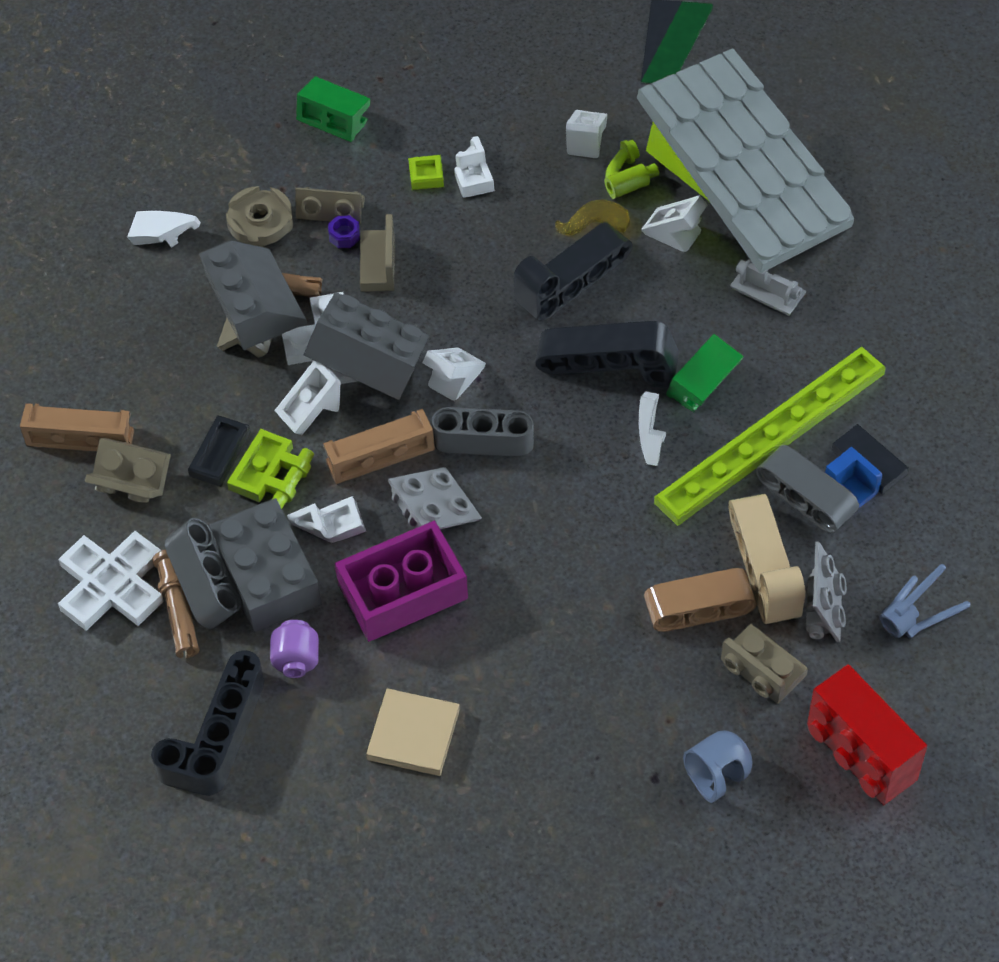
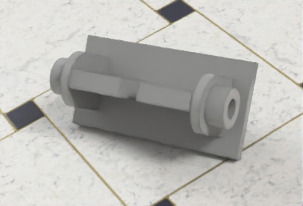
[730,259,806,316]

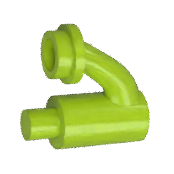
[604,140,659,199]

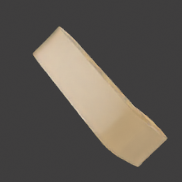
[729,494,805,624]

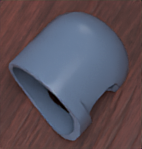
[683,730,753,803]

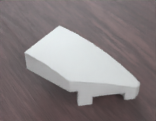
[454,136,495,198]
[127,211,201,248]
[639,392,666,466]
[287,496,366,543]

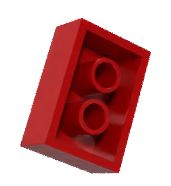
[807,664,928,806]

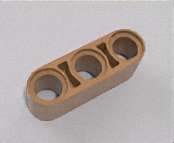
[644,568,757,632]

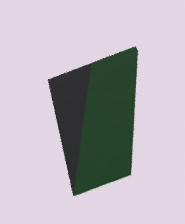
[641,0,713,84]

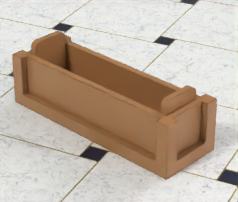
[20,403,134,451]
[323,409,435,484]

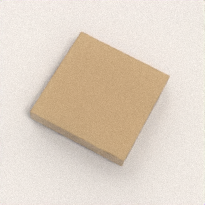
[366,688,460,776]

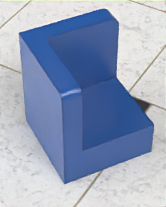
[825,447,882,508]

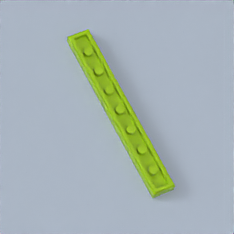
[654,346,886,526]

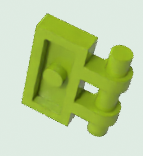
[227,429,314,509]

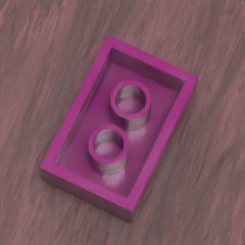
[335,520,468,642]

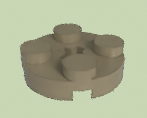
[226,186,293,247]

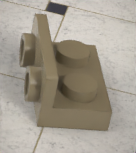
[85,438,171,502]
[721,624,808,704]

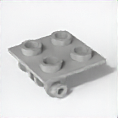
[388,467,482,529]
[806,541,847,642]

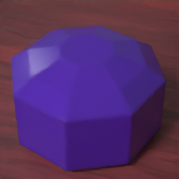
[328,215,360,248]

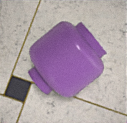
[270,620,319,678]

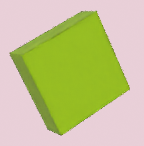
[408,155,444,190]

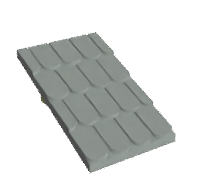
[637,48,854,273]

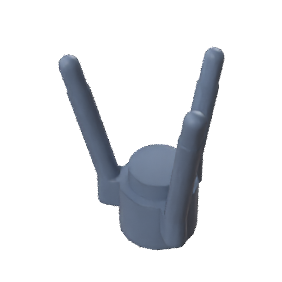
[880,564,971,639]

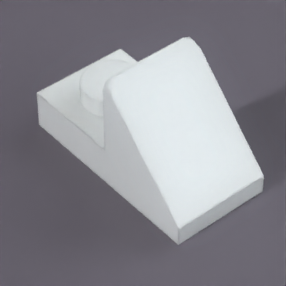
[566,110,608,158]
[641,195,708,252]
[422,347,486,401]
[274,361,341,435]

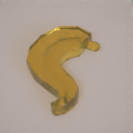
[555,199,630,235]

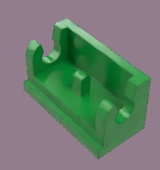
[296,76,371,142]
[666,334,744,412]

